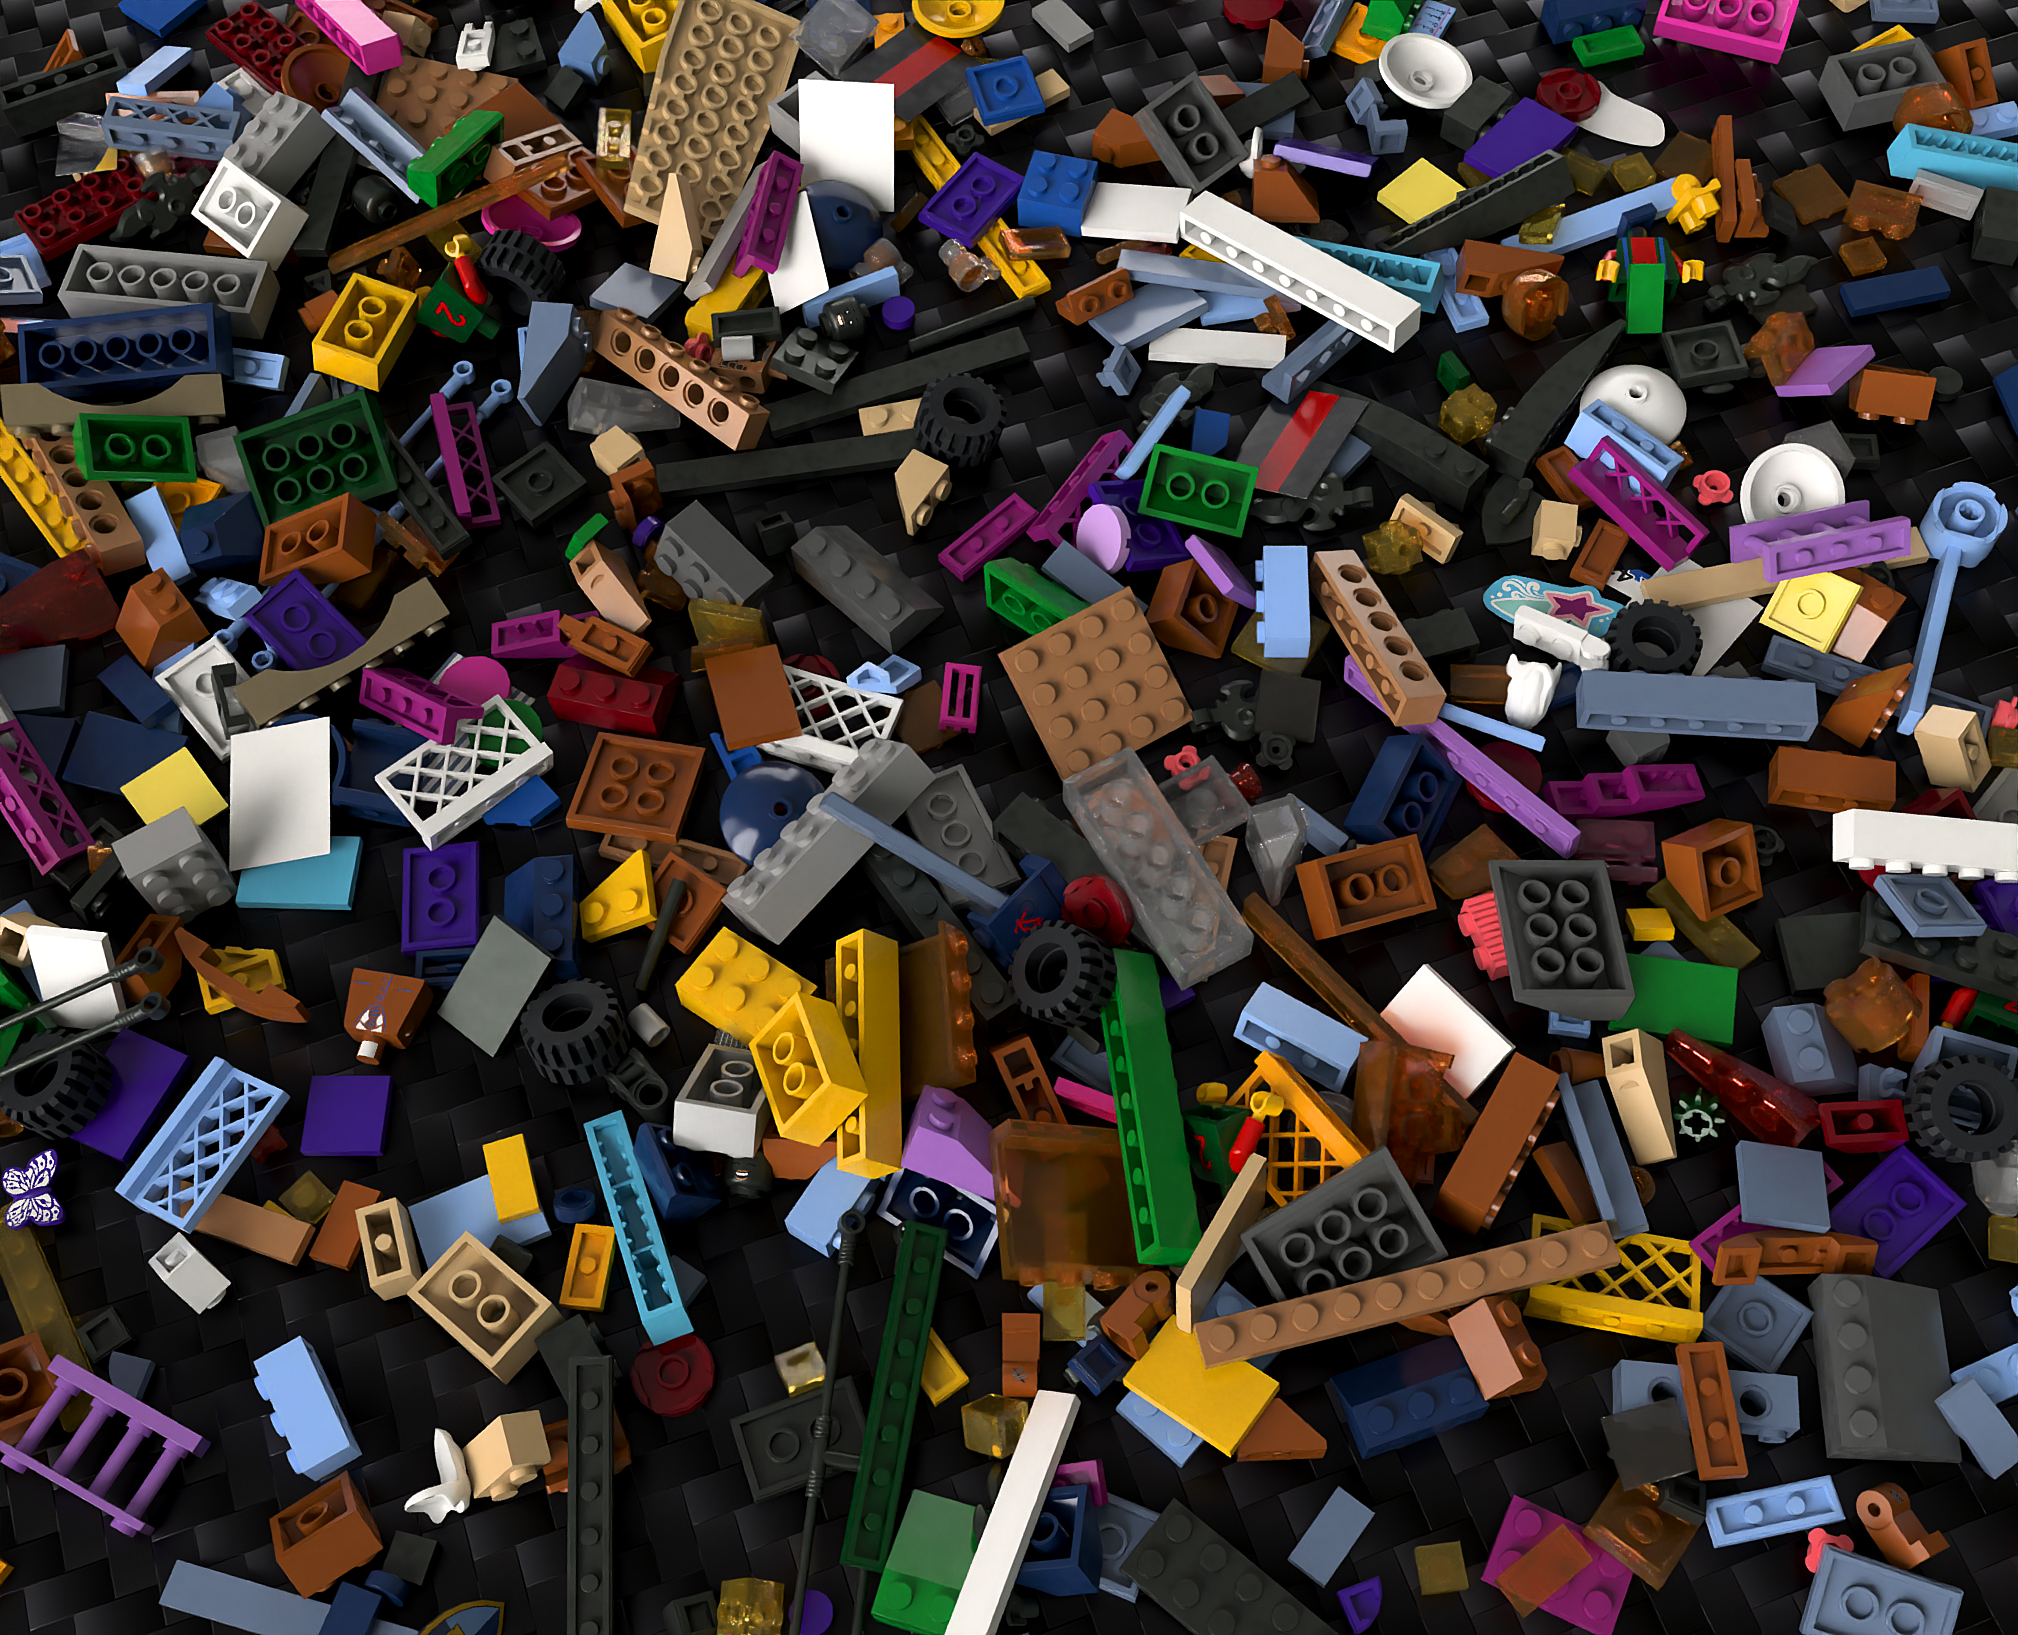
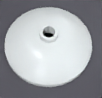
[1379,33,1472,109]
[1579,364,1687,446]
[1740,443,1845,523]

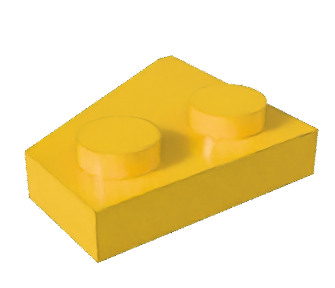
[579,849,658,943]
[197,946,287,1015]

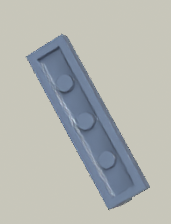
[321,87,427,204]
[101,96,242,161]
[1261,319,1365,404]
[1557,1072,1649,1240]

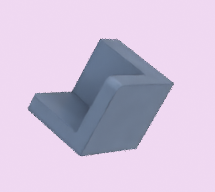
[1366,104,1408,155]

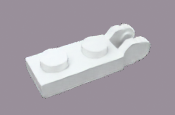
[456,21,496,71]
[1513,605,1611,671]

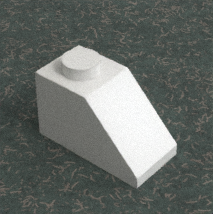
[148,1232,231,1314]

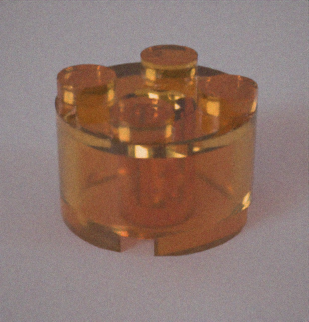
[1893,82,1974,135]
[1823,957,1923,1053]

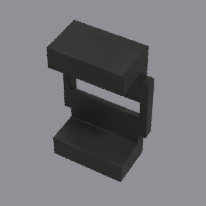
[211,662,250,740]

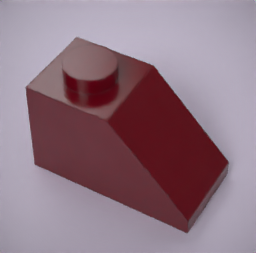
[1818,1099,1910,1154]

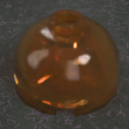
[1501,269,1569,341]

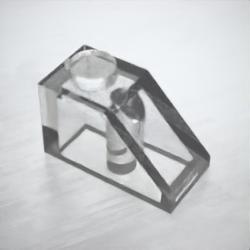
[193,426,250,494]

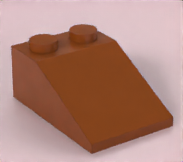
[258,492,377,586]
[1295,834,1437,941]

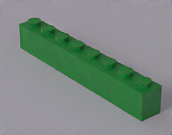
[1100,948,1203,1268]

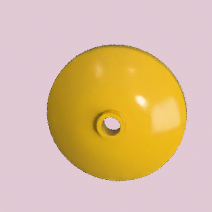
[912,0,1005,39]

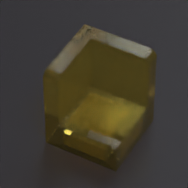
[961,1393,1029,1459]

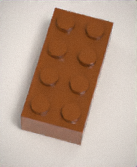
[1430,1052,1562,1238]

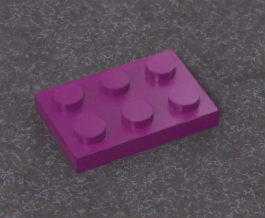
[1480,1495,1640,1635]

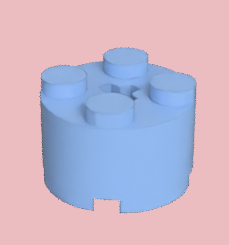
[1919,482,2008,568]

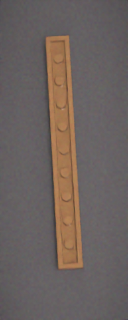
[1193,1221,1621,1370]

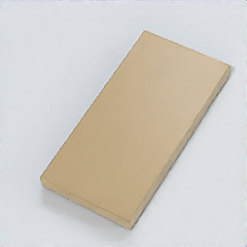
[1176,1152,1267,1334]

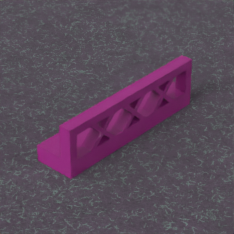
[732,150,804,278]
[430,392,501,530]
[1026,430,1147,549]
[1567,435,1710,572]
[359,668,484,745]
[0,719,97,876]

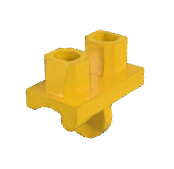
[1665,174,1721,235]

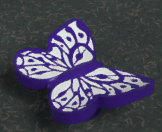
[1,1149,66,1231]

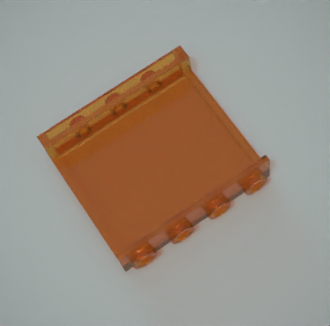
[825,920,978,1104]
[988,1119,1170,1291]

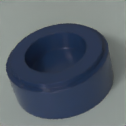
[553,1188,596,1223]
[363,1570,410,1607]

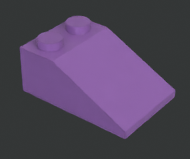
[900,1084,1024,1209]

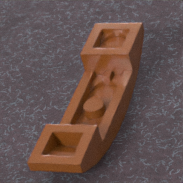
[174,926,312,1023]
[1712,1229,1879,1286]

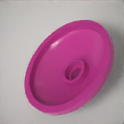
[481,194,582,253]

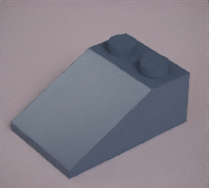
[517,301,593,426]

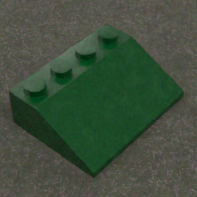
[232,390,400,530]

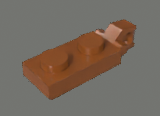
[557,614,654,678]

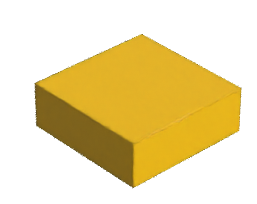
[1625,908,1675,941]

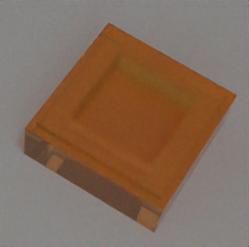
[1838,236,1887,277]

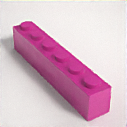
[295,0,404,76]

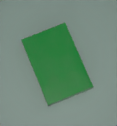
[1607,953,1738,1048]

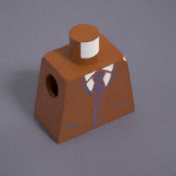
[344,968,435,1065]

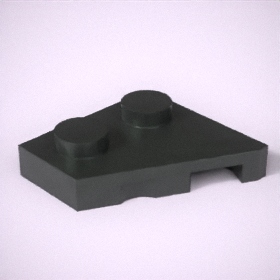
[486,17,548,78]

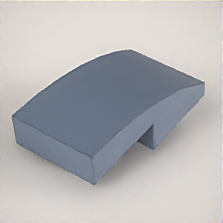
[1934,1375,2018,1480]

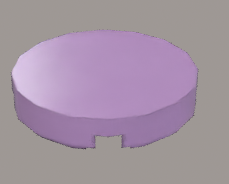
[1076,504,1131,575]

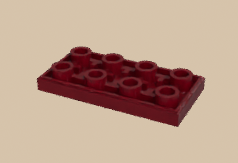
[205,0,308,95]
[13,155,159,262]

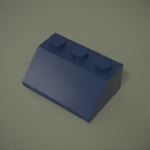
[1540,0,1649,45]
[1342,733,1463,861]
[504,854,582,981]
[876,1167,1029,1279]
[1330,1335,1490,1460]

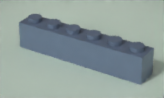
[1576,668,1818,741]

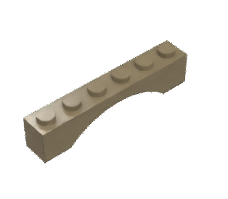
[0,373,227,439]
[233,577,450,730]

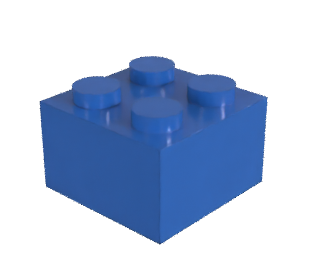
[1017,150,1098,238]

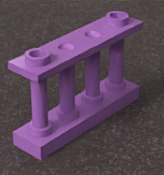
[1729,499,1911,583]
[0,1354,211,1538]

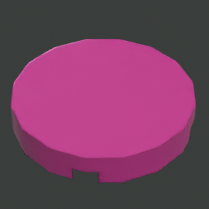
[439,656,512,721]

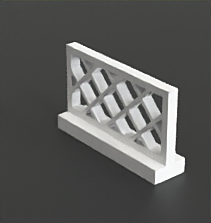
[756,664,904,774]
[375,694,553,851]

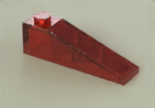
[0,548,120,654]
[1663,1027,1822,1148]

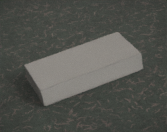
[1032,0,1094,53]
[1905,169,1984,221]

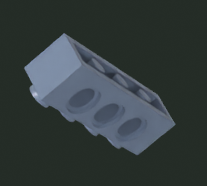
[1612,1360,1800,1443]

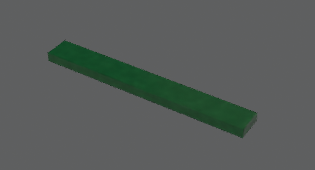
[839,1220,949,1573]

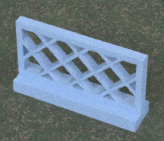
[115,1056,290,1234]

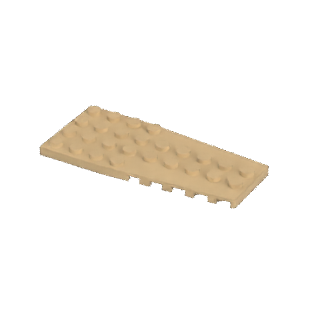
[623,0,806,246]

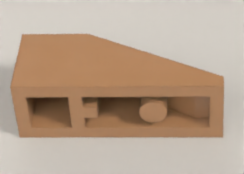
[483,123,583,195]

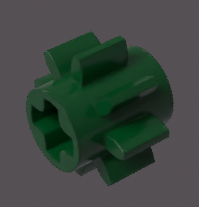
[1672,1087,1727,1142]

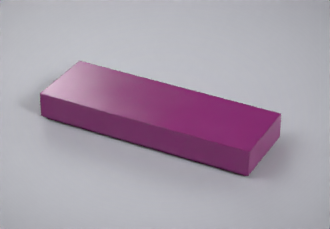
[938,493,1039,582]

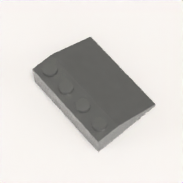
[1488,860,1636,1021]
[1238,1145,1449,1303]
[1807,1273,1962,1463]

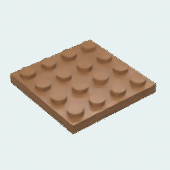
[359,54,519,181]
[998,586,1193,787]

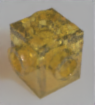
[1438,383,1497,447]
[1362,520,1423,575]
[717,1577,784,1635]

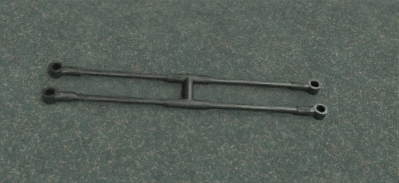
[0,946,171,1080]
[789,1209,909,1635]

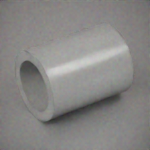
[721,335,755,361]
[626,1003,670,1047]

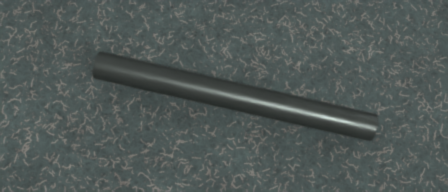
[908,295,1036,353]

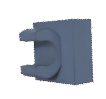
[1345,77,1388,126]
[1096,346,1142,396]
[1858,1063,1907,1102]

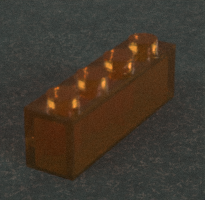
[1351,1040,1455,1192]

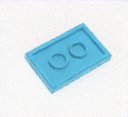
[235,836,364,910]

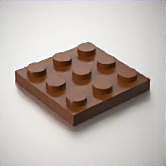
[565,732,707,845]

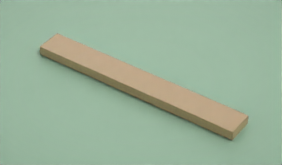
[1640,526,1930,611]

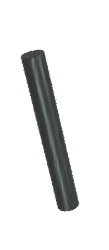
[632,878,687,992]

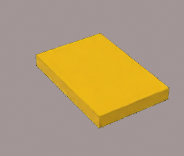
[1123,1314,1280,1458]

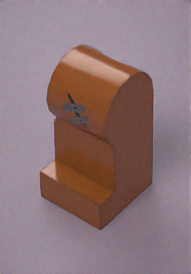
[1100,1271,1176,1361]
[1002,1313,1041,1397]
[1856,1482,1950,1571]

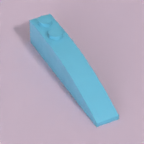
[1887,123,2018,191]
[1293,236,1445,314]
[583,1110,694,1346]

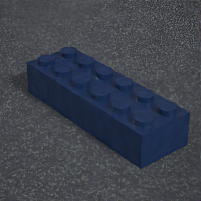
[17,302,235,398]

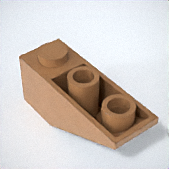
[569,539,652,636]

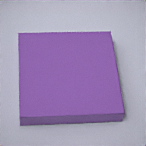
[1774,345,1875,397]
[1185,534,1256,610]

